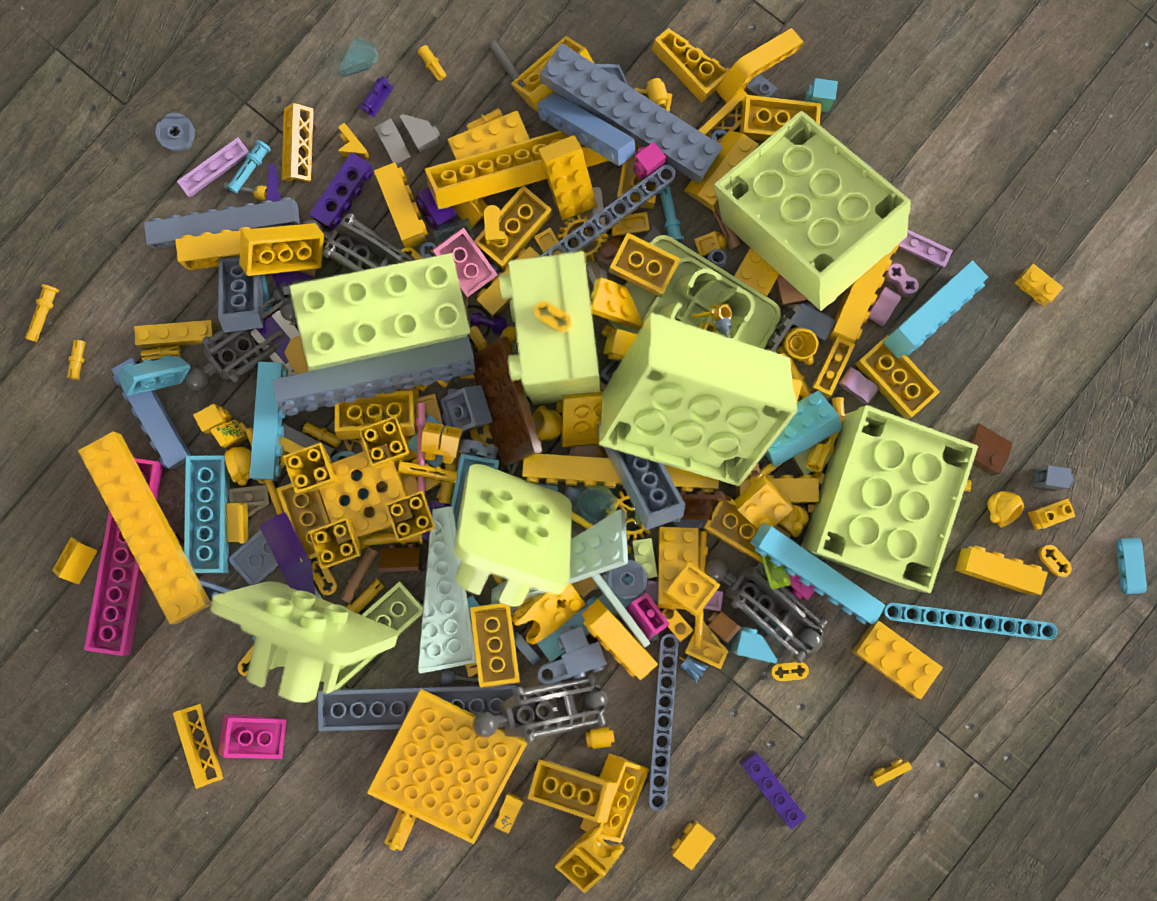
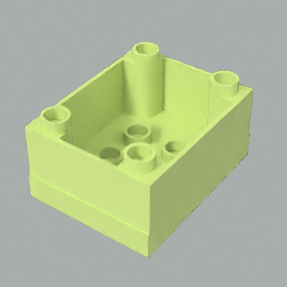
[714,110,911,311]
[499,251,601,405]
[599,313,797,486]
[801,405,978,593]

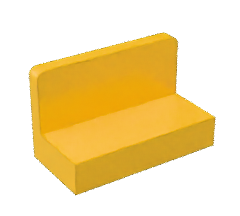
[452,198,488,229]
[226,502,248,544]
[52,537,97,584]

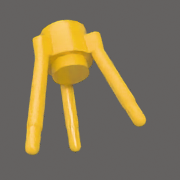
[691,304,732,332]

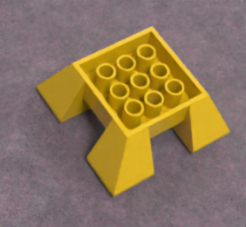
[283,416,436,569]

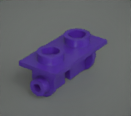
[359,77,394,118]

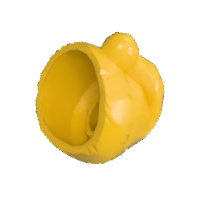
[782,327,819,365]
[532,405,562,441]
[225,447,252,486]
[987,491,1024,528]
[776,504,809,538]

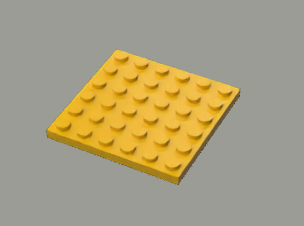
[367,689,527,844]

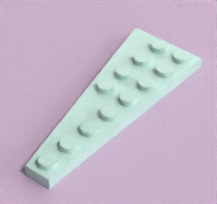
[418,506,477,674]
[491,509,628,605]

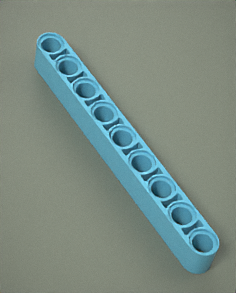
[881,603,1057,640]

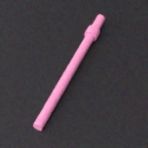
[415,403,427,496]

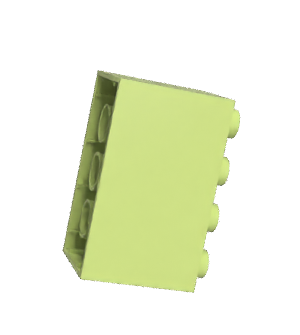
[290,253,471,372]

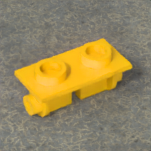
[384,809,417,851]

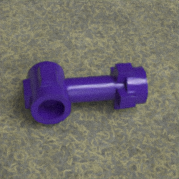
[470,312,507,334]

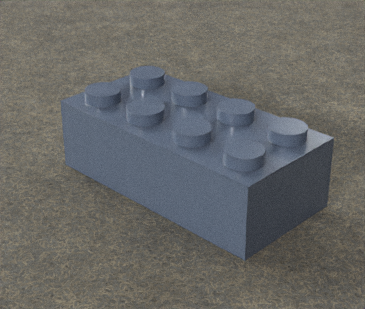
[218,256,263,333]

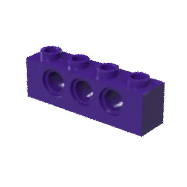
[309,152,373,231]
[739,751,806,829]

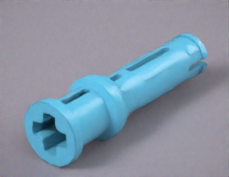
[227,140,271,194]
[660,186,684,243]

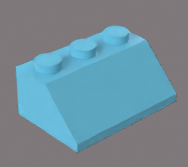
[118,355,190,396]
[730,627,777,663]

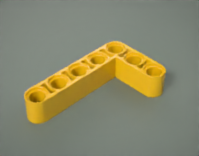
[716,28,804,104]

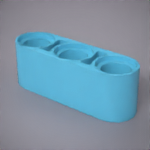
[1116,537,1147,594]

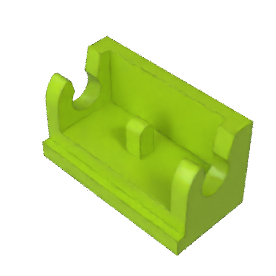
[761,554,791,590]

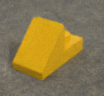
[338,123,370,159]

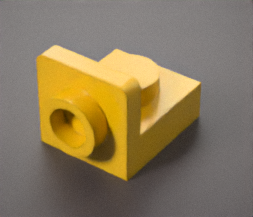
[694,231,726,257]

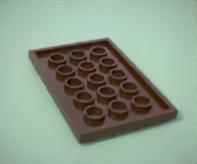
[473,336,542,468]

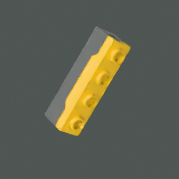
[280,423,337,458]

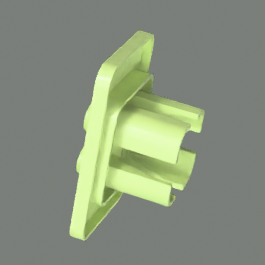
[608,235,781,349]
[454,464,572,606]
[211,581,398,702]

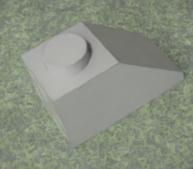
[400,114,440,154]
[374,118,411,165]

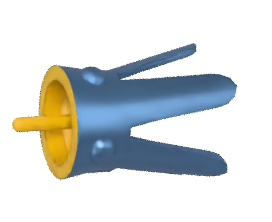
[679,655,709,683]

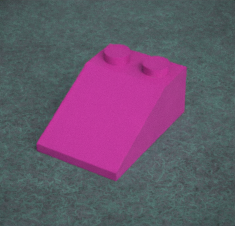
[218,713,287,759]

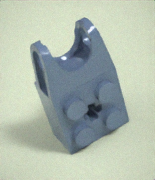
[538,640,607,684]

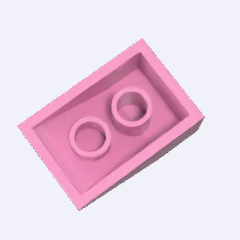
[431,228,497,297]

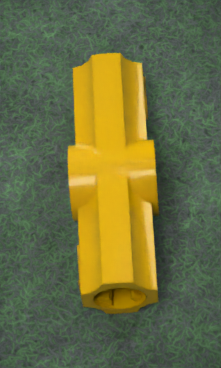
[806,419,843,472]

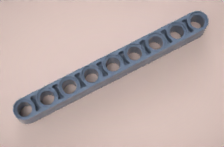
[538,165,675,258]
[648,633,678,811]

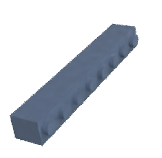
[144,197,300,249]

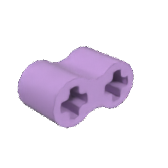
[884,263,919,298]
[868,287,902,327]
[838,367,879,404]

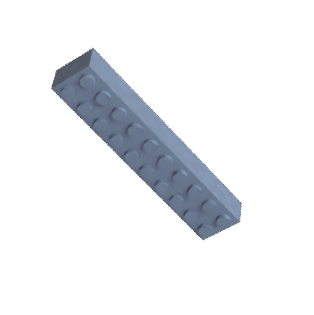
[540,43,723,184]
[272,337,475,416]
[318,684,517,731]

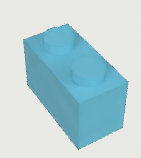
[804,78,838,113]

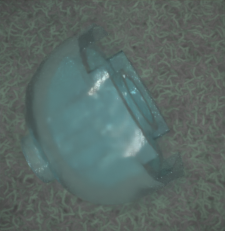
[577,485,617,524]

